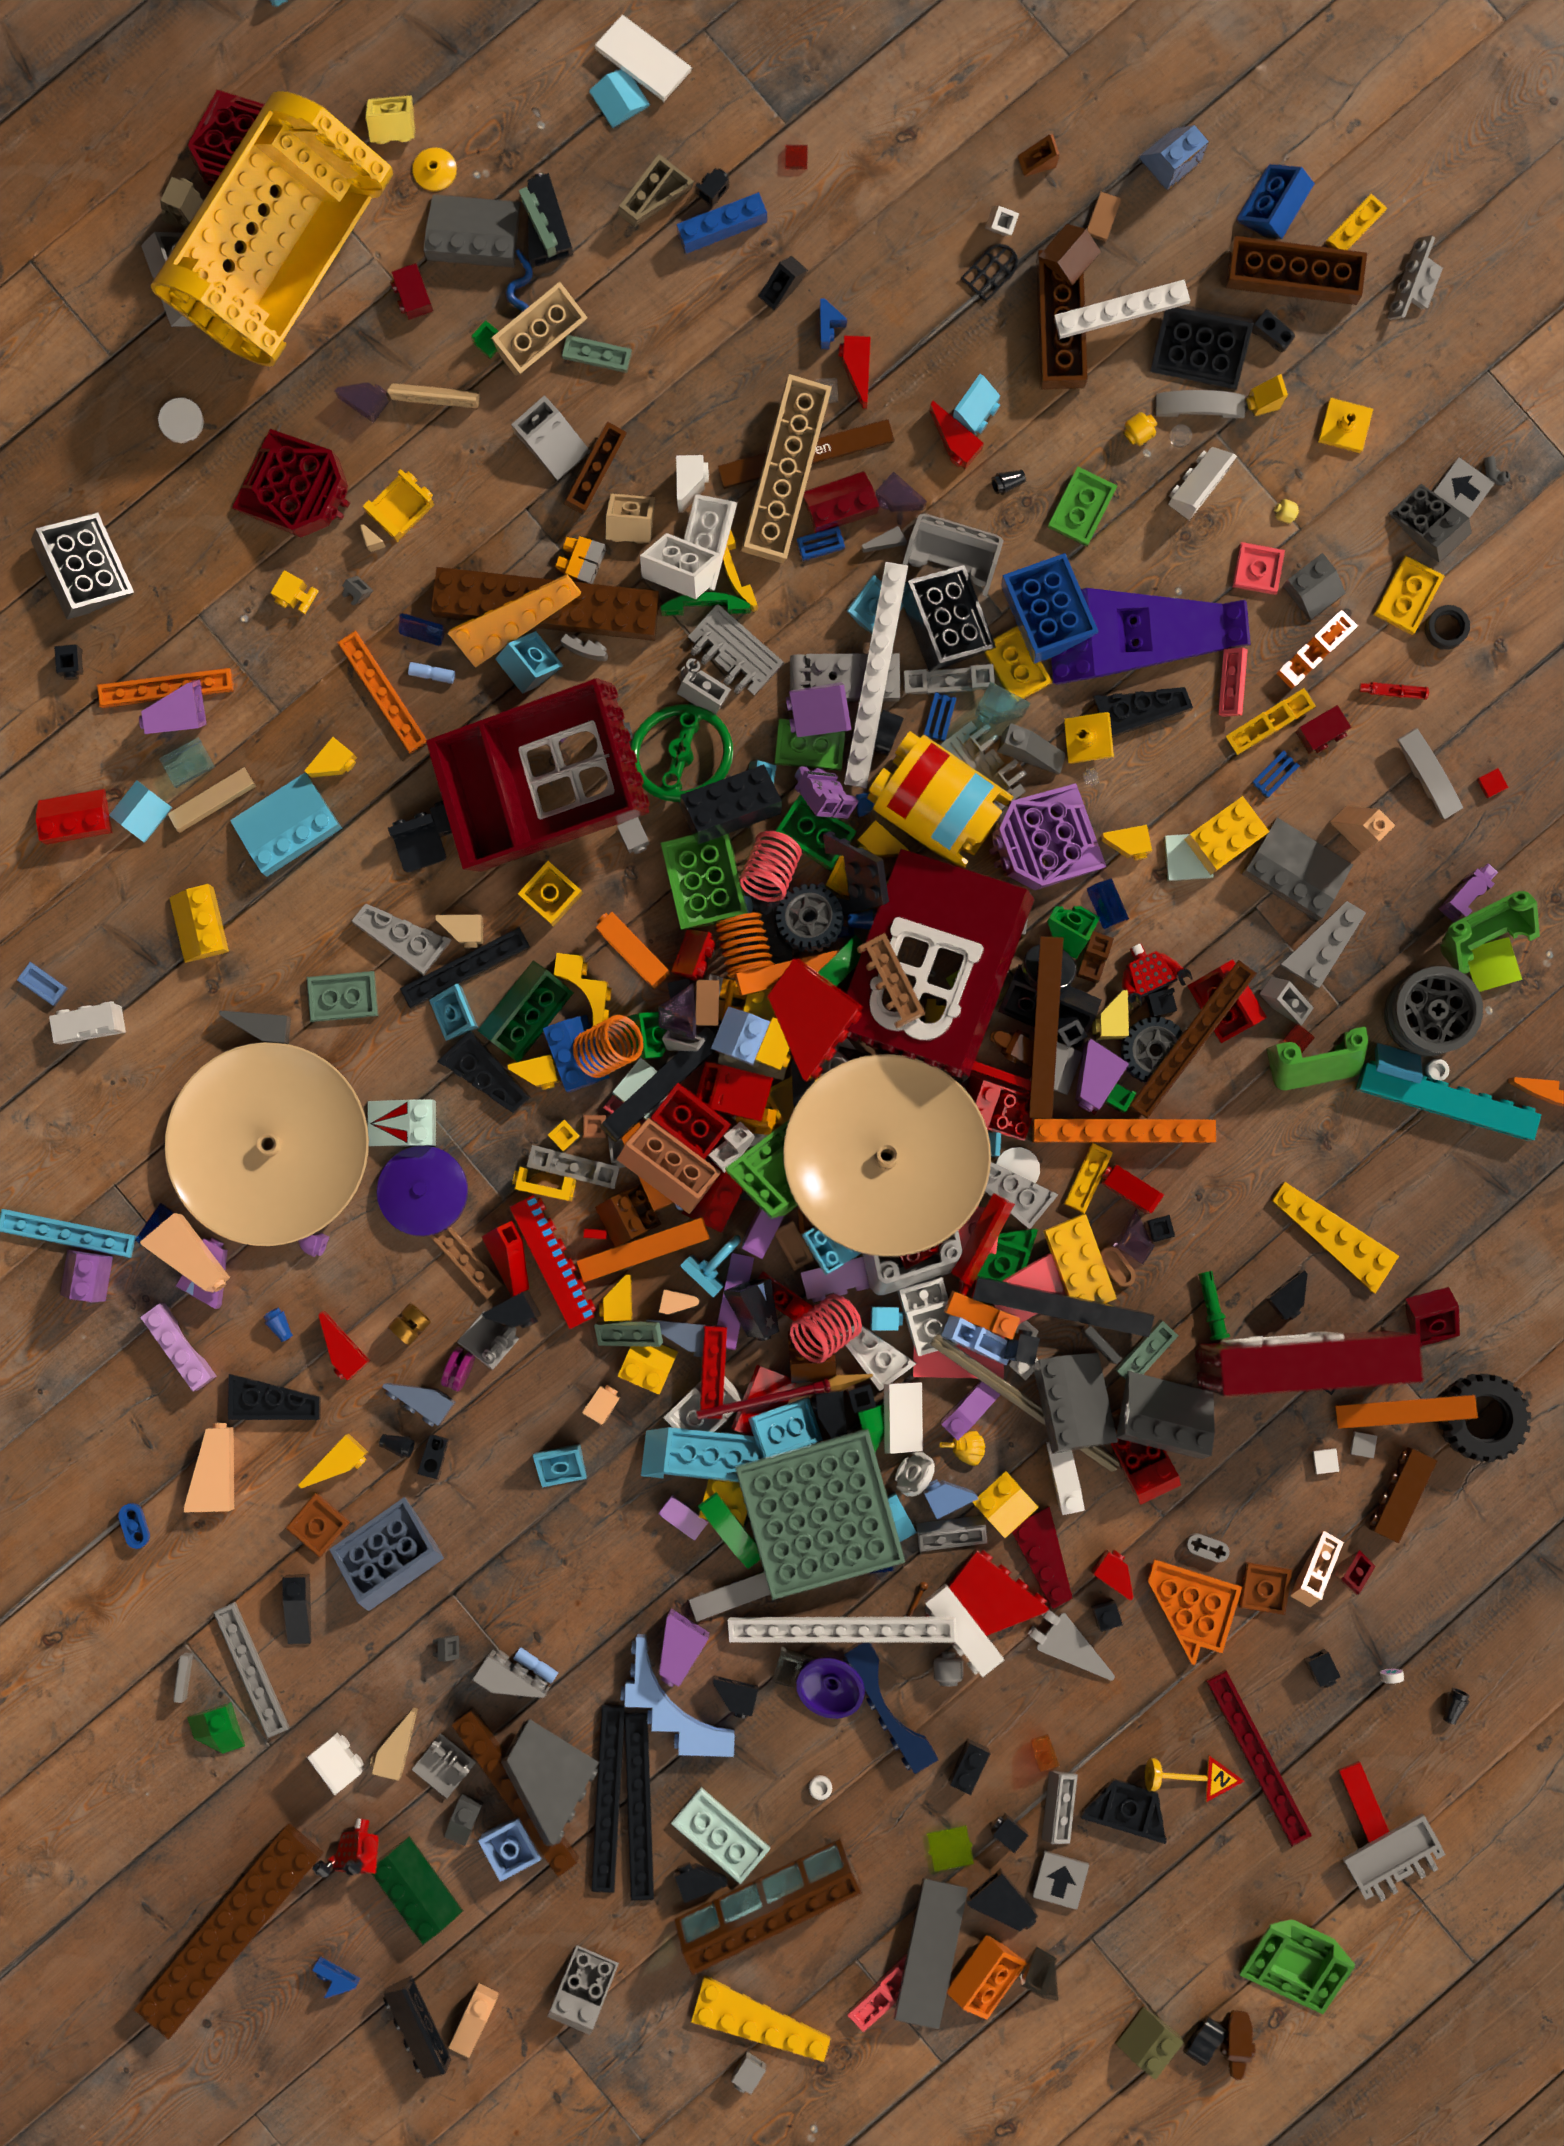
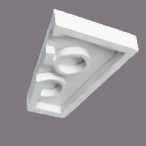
[840,1322,916,1391]

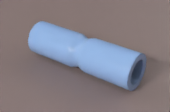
[408,662,455,684]
[513,1647,559,1684]

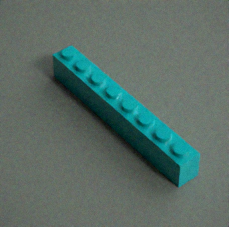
[1356,1061,1542,1141]

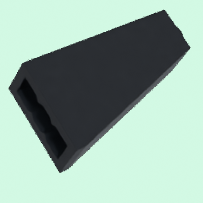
[528,173,574,268]

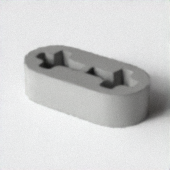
[1186,1533,1230,1562]

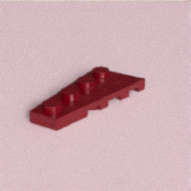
[1012,1506,1073,1609]

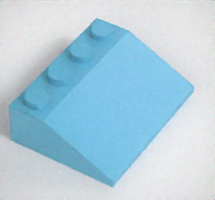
[230,772,342,876]

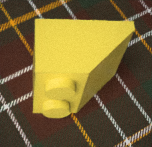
[366,95,415,144]
[1092,990,1129,1040]

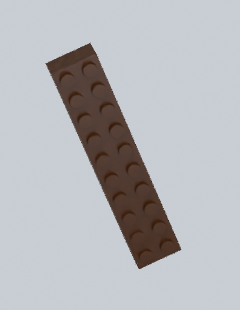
[431,567,660,641]
[134,1823,324,2040]

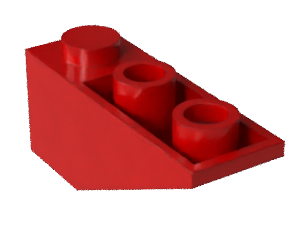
[481,1221,529,1297]
[758,1272,819,1332]

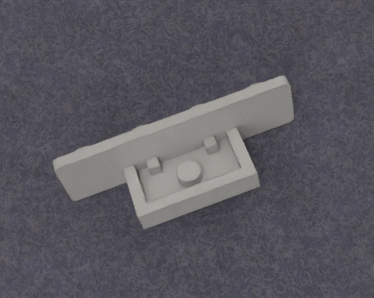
[1387,235,1443,320]

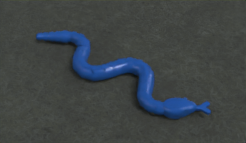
[505,249,533,312]

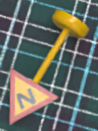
[1145,1755,1245,1802]

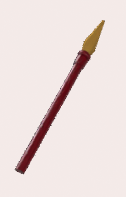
[696,1374,873,1420]

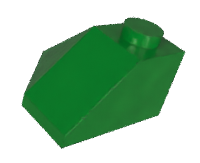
[1047,906,1100,960]
[621,1011,675,1059]
[858,1404,884,1452]
[187,1702,245,1754]

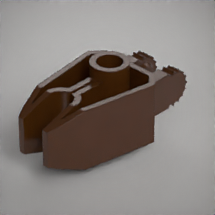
[989,1029,1034,1067]
[1221,2010,1255,2081]

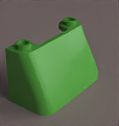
[1440,891,1540,974]
[1266,1026,1368,1090]

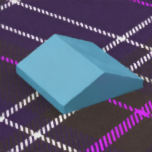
[589,69,650,128]
[846,575,903,634]

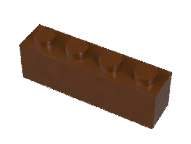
[563,421,627,515]
[1369,1447,1437,1543]

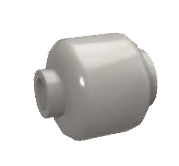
[934,1652,963,1686]

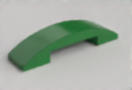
[661,592,750,616]
[817,935,864,986]
[698,1492,761,1569]

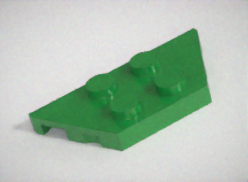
[975,1229,1038,1281]

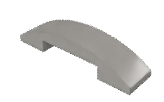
[1156,390,1245,418]
[904,664,995,694]
[527,1145,620,1189]

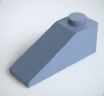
[646,1319,712,1357]

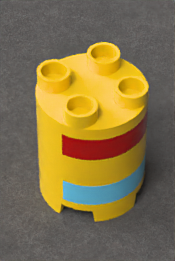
[867,731,1014,869]

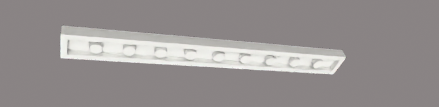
[844,562,908,789]
[728,1617,957,1642]

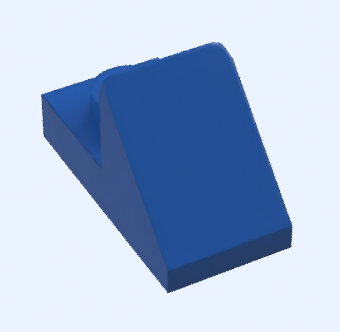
[820,298,847,349]
[312,1956,361,1998]

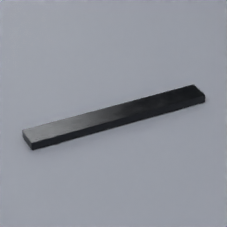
[972,1276,1154,1337]
[591,1704,625,1893]
[625,1712,654,1901]

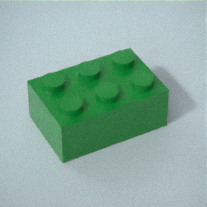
[776,795,856,872]

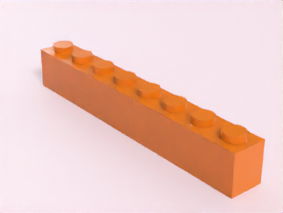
[1032,1119,1216,1143]

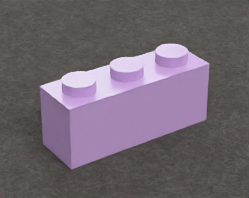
[801,1257,870,1302]

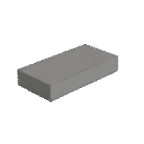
[173,1652,193,1703]

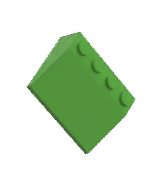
[661,833,748,930]

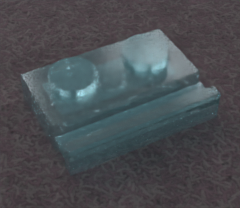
[159,737,215,788]

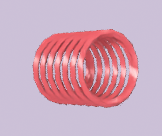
[739,831,802,902]
[790,1294,862,1363]

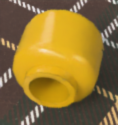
[1123,412,1157,446]

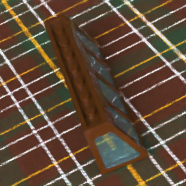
[674,1839,862,1976]

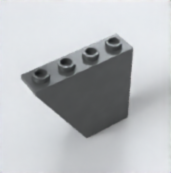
[501,1719,599,1846]

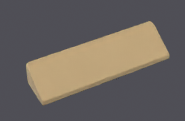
[388,383,480,408]
[168,767,256,833]

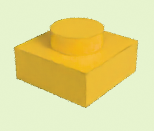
[548,1120,580,1152]

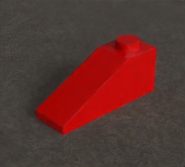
[839,335,871,409]
[929,401,984,469]
[318,1311,370,1381]

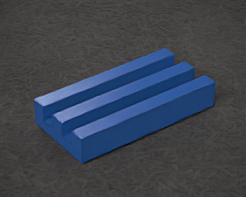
[796,526,845,561]
[924,692,957,742]
[1252,750,1300,798]

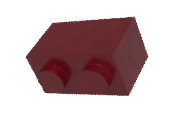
[390,263,434,320]
[1295,705,1352,754]

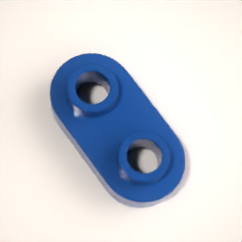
[118,1503,150,1549]

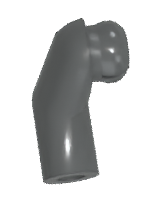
[1484,456,1510,486]

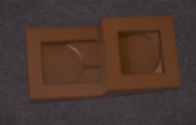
[1077,931,1114,984]

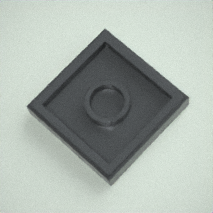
[1080,1324,1122,1365]

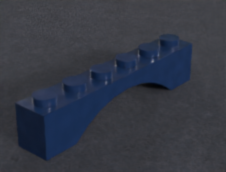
[842,1642,938,1774]

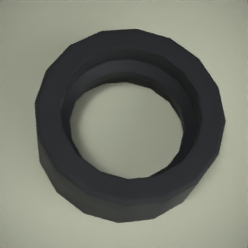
[1425,605,1470,650]

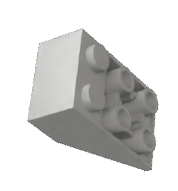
[511,395,590,481]
[473,1650,550,1698]
[547,1945,619,2035]

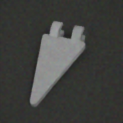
[1028,1610,1115,1680]

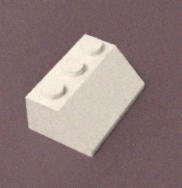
[1168,447,1237,520]
[640,533,721,599]

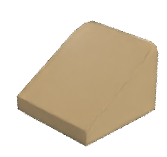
[360,524,386,552]

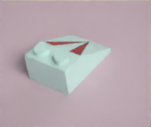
[368,1099,436,1146]

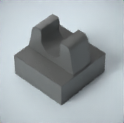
[342,576,373,605]
[433,1635,459,1662]

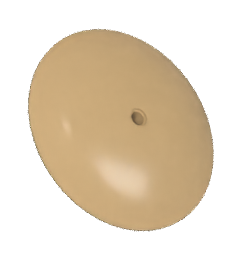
[165,1042,369,1246]
[784,1054,991,1256]

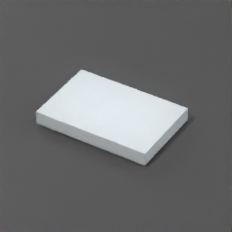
[884,1382,923,1454]

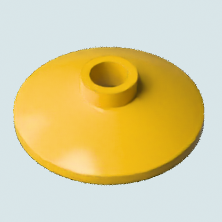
[413,148,457,191]

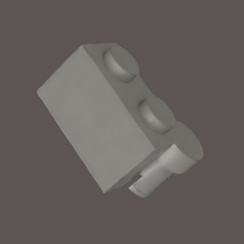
[677,659,731,715]

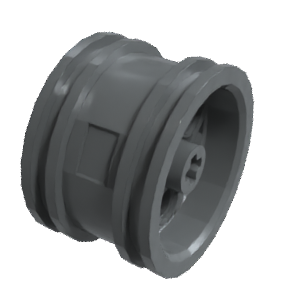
[1384,966,1483,1056]

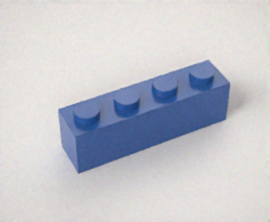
[676,192,767,254]

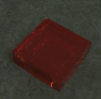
[785,145,808,170]
[1282,1024,1315,1054]

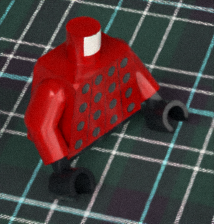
[1122,943,1193,1009]
[312,1819,379,1877]

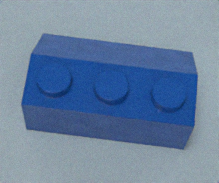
[1236,164,1315,239]
[543,1015,610,1093]

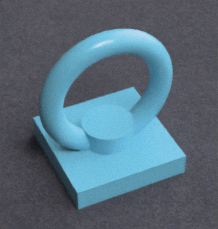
[680,1235,741,1297]

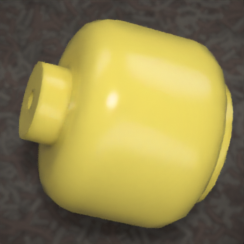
[1274,499,1299,523]

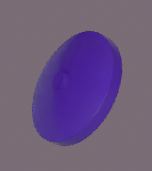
[377,1146,468,1236]

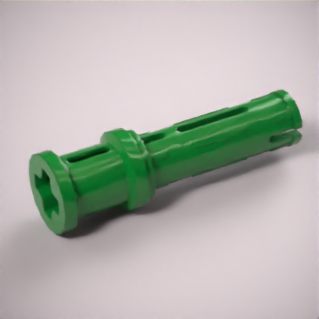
[1198,1271,1230,1341]

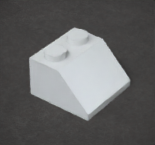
[676,455,709,512]
[307,1732,364,1795]

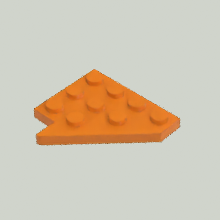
[1147,1559,1242,1665]

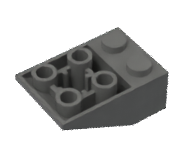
[1389,484,1472,563]

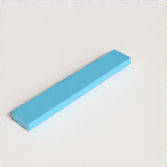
[0,1209,136,1258]

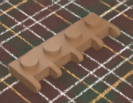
[857,933,925,1028]

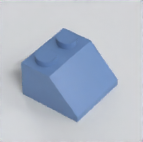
[923,1479,978,1519]

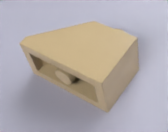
[436,915,483,948]

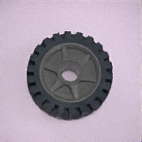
[776,884,844,953]
[1121,1017,1184,1083]

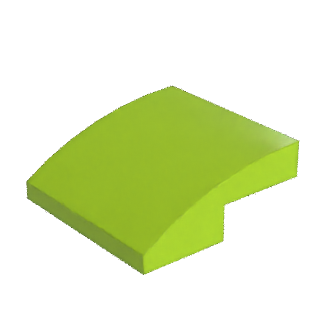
[1468,937,1523,992]

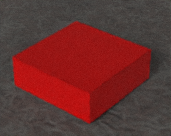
[1477,768,1509,799]
[583,1229,608,1239]

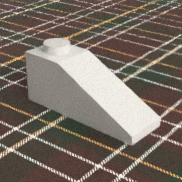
[1046,1442,1085,1515]

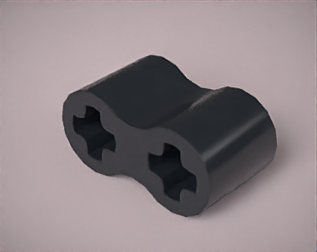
[874,709,904,757]
[1183,2015,1227,2067]

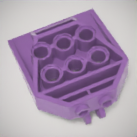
[989,783,1106,890]

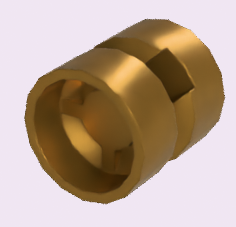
[388,1303,431,1346]

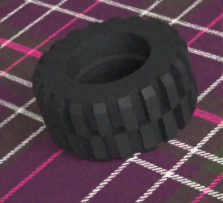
[1438,1373,1531,1462]

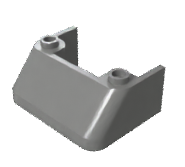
[903,514,1003,596]
[863,1231,962,1295]

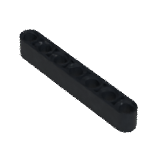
[599,1026,719,1143]

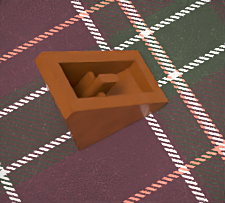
[1018,134,1059,176]

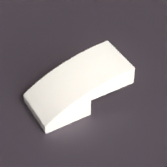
[709,1121,755,1173]

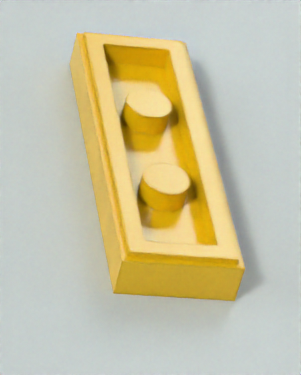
[1325,194,1387,250]
[1064,1143,1113,1214]

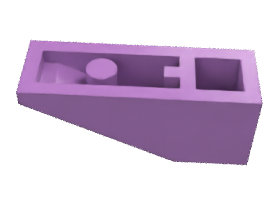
[941,1381,1001,1441]

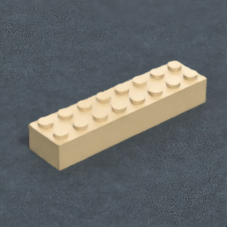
[741,374,832,564]

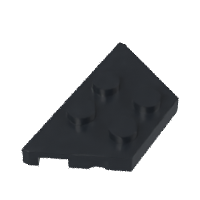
[1080,1778,1167,1844]

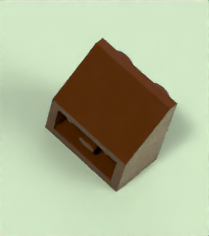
[595,1184,661,1247]
[788,1328,836,1383]

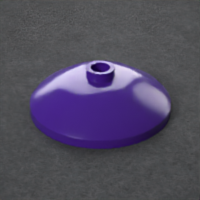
[796,1658,865,1719]

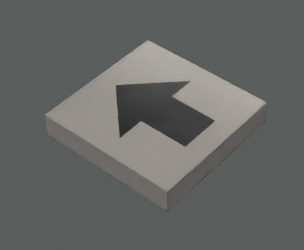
[1434,458,1495,518]
[1032,1851,1089,1910]

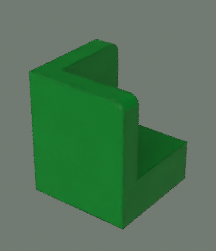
[471,320,499,359]
[1104,1083,1136,1113]

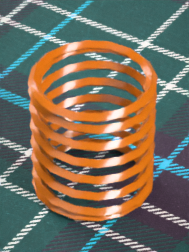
[714,912,775,978]
[573,1014,644,1078]

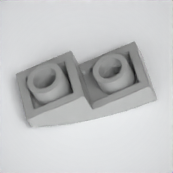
[561,634,608,661]

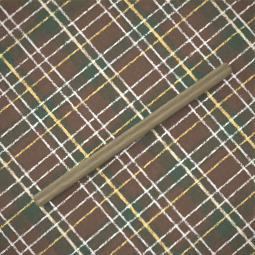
[930,1335,1120,1472]

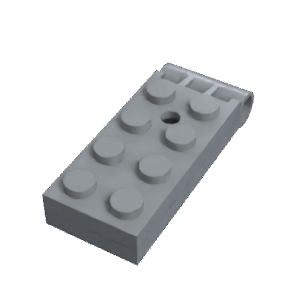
[790,654,900,702]

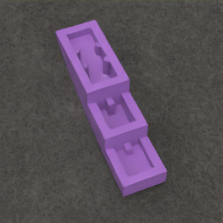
[717,1253,754,1350]

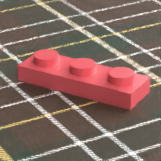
[1218,647,1248,717]

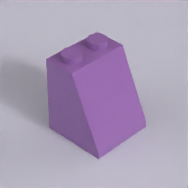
[139,680,207,734]
[786,682,851,737]
[1075,1039,1129,1112]
[60,1250,113,1302]
[659,1609,710,1687]

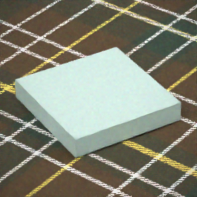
[1164,834,1214,881]
[612,1058,668,1121]

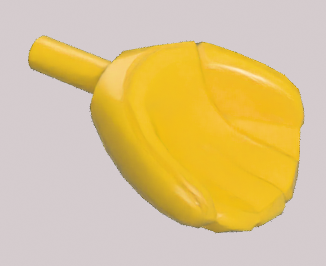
[940,1431,985,1466]

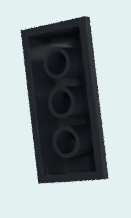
[998,964,1102,1047]
[383,1975,451,2079]

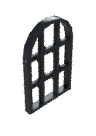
[961,244,1018,302]

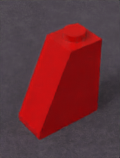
[1101,1164,1164,1214]

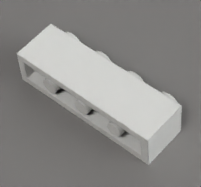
[924,1584,1004,1677]

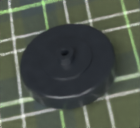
[1021,944,1076,993]

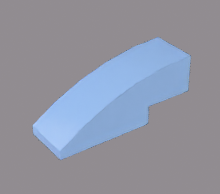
[941,1315,1009,1365]

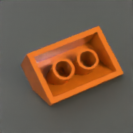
[947,1935,1027,2020]

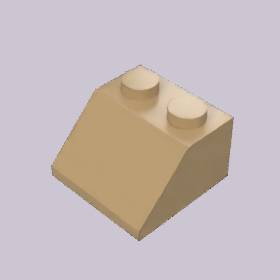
[606,494,655,544]

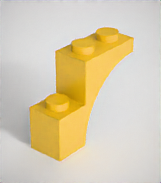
[554,953,612,1026]

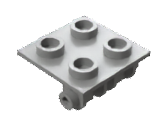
[457,1314,519,1370]
[412,1733,476,1798]

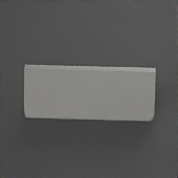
[916,1515,987,1552]
[1042,1771,1078,1844]

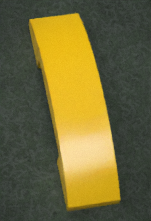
[723,529,758,612]

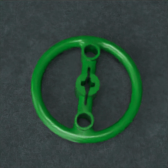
[630,704,733,802]

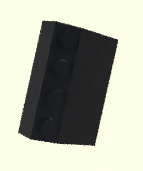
[1150,305,1254,390]
[902,565,996,672]

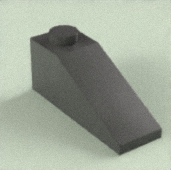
[997,723,1066,775]
[219,1011,291,1044]

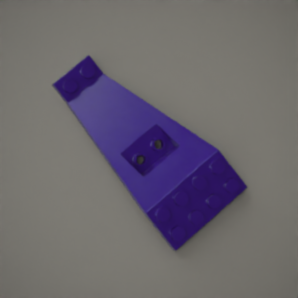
[1051,588,1251,685]

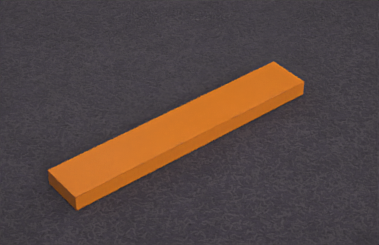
[337,631,427,754]
[97,668,234,708]
[734,950,857,996]
[577,1217,710,1282]
[1336,1395,1478,1429]

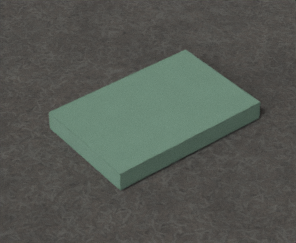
[307,971,378,1022]

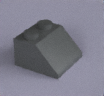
[1283,553,1346,621]

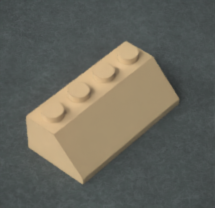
[491,282,587,376]

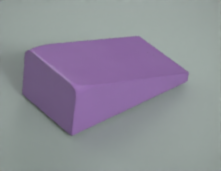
[658,1494,708,1541]

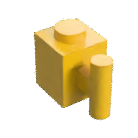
[271,570,319,614]

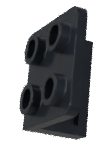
[388,812,447,873]

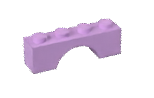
[140,1303,217,1391]

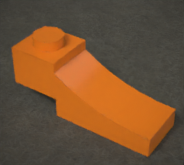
[944,1290,1021,1340]

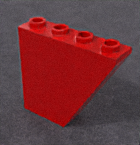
[768,959,863,1081]
[925,1549,1049,1636]

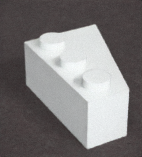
[49,1002,126,1045]

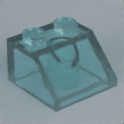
[975,682,1030,725]

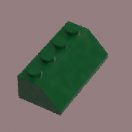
[477,960,574,1062]
[372,1836,463,1945]

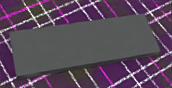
[893,1878,968,2029]

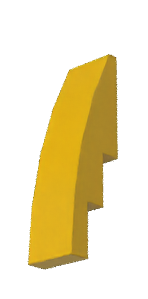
[1226,688,1316,755]

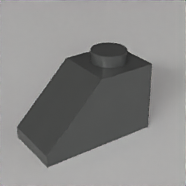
[444,1794,484,1846]

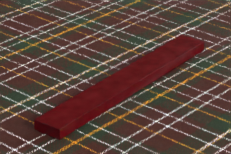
[1206,1670,1312,1846]

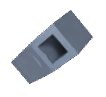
[382,1383,456,1426]

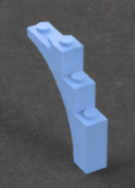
[621,1634,735,1757]

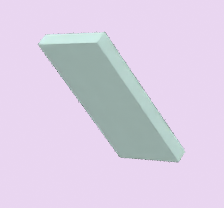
[671,1787,770,1884]

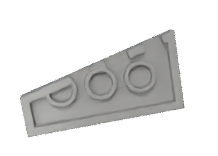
[1280,901,1366,989]
[352,903,451,976]
[985,1162,1058,1229]

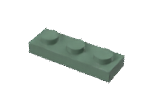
[519,187,558,257]
[562,335,632,373]
[1115,1319,1178,1380]
[594,1321,663,1347]

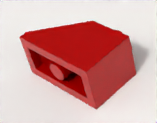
[1091,1549,1134,1601]

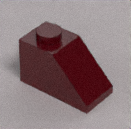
[1334,1550,1376,1595]

